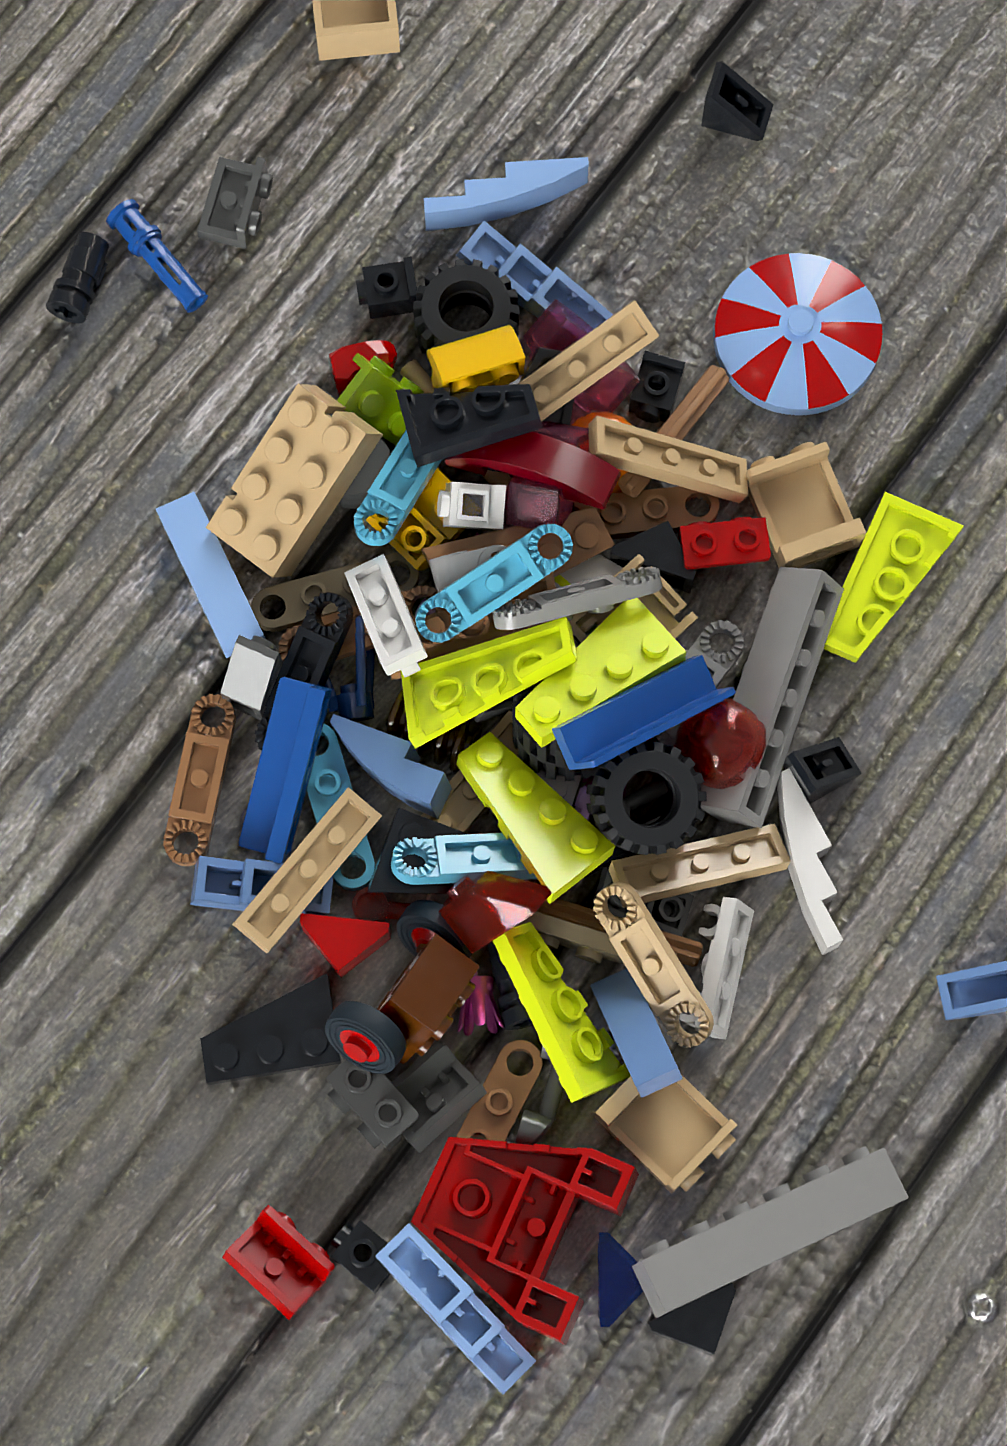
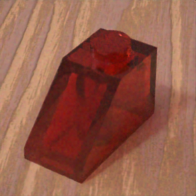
[438,870,552,953]

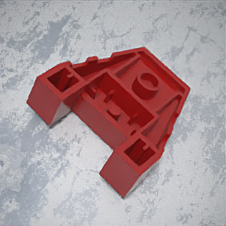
[411,1137,639,1345]

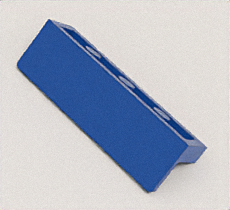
[552,655,736,770]
[239,677,332,864]

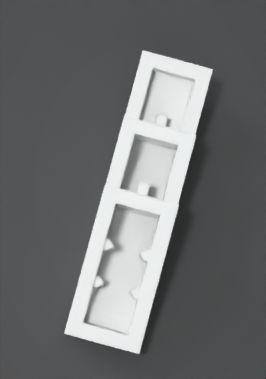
[777,768,843,955]

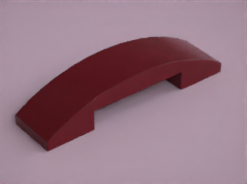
[444,432,621,510]

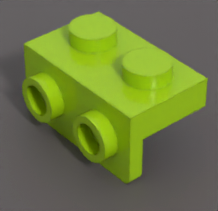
[337,353,424,445]

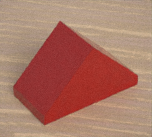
[299,913,392,978]

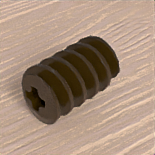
[386,688,483,772]

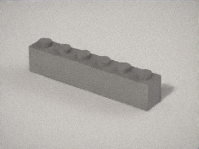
[701,567,844,828]
[632,1146,909,1318]

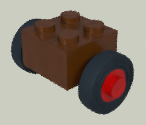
[325,900,480,1074]

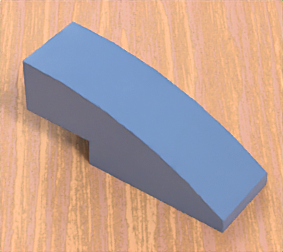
[330,714,452,819]
[190,856,334,915]
[936,961,1007,1020]
[590,968,683,1098]

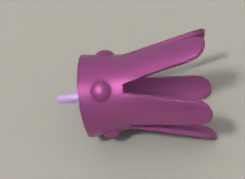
[457,971,504,1036]

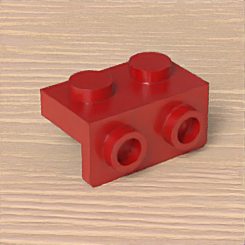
[677,517,771,570]
[222,1205,335,1320]

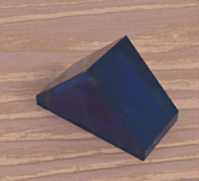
[597,1232,643,1329]

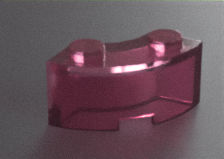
[523,299,640,413]
[504,421,589,529]

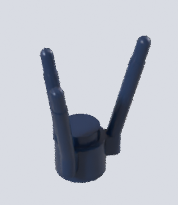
[325,615,375,722]

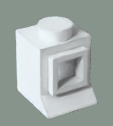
[437,482,506,531]

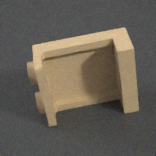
[746,442,866,568]
[594,1074,737,1194]

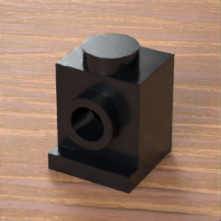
[356,256,417,319]
[628,350,686,423]
[331,1220,391,1294]

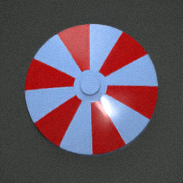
[713,253,883,415]

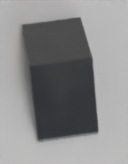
[701,61,774,141]
[610,520,696,593]
[781,737,862,804]
[646,1283,736,1355]

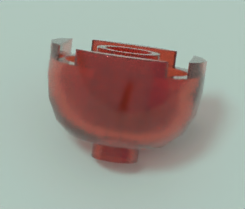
[675,699,766,789]

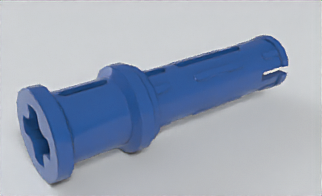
[106,199,208,313]

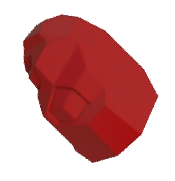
[329,340,397,397]

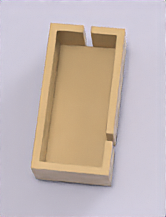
[312,0,400,61]
[206,383,383,578]

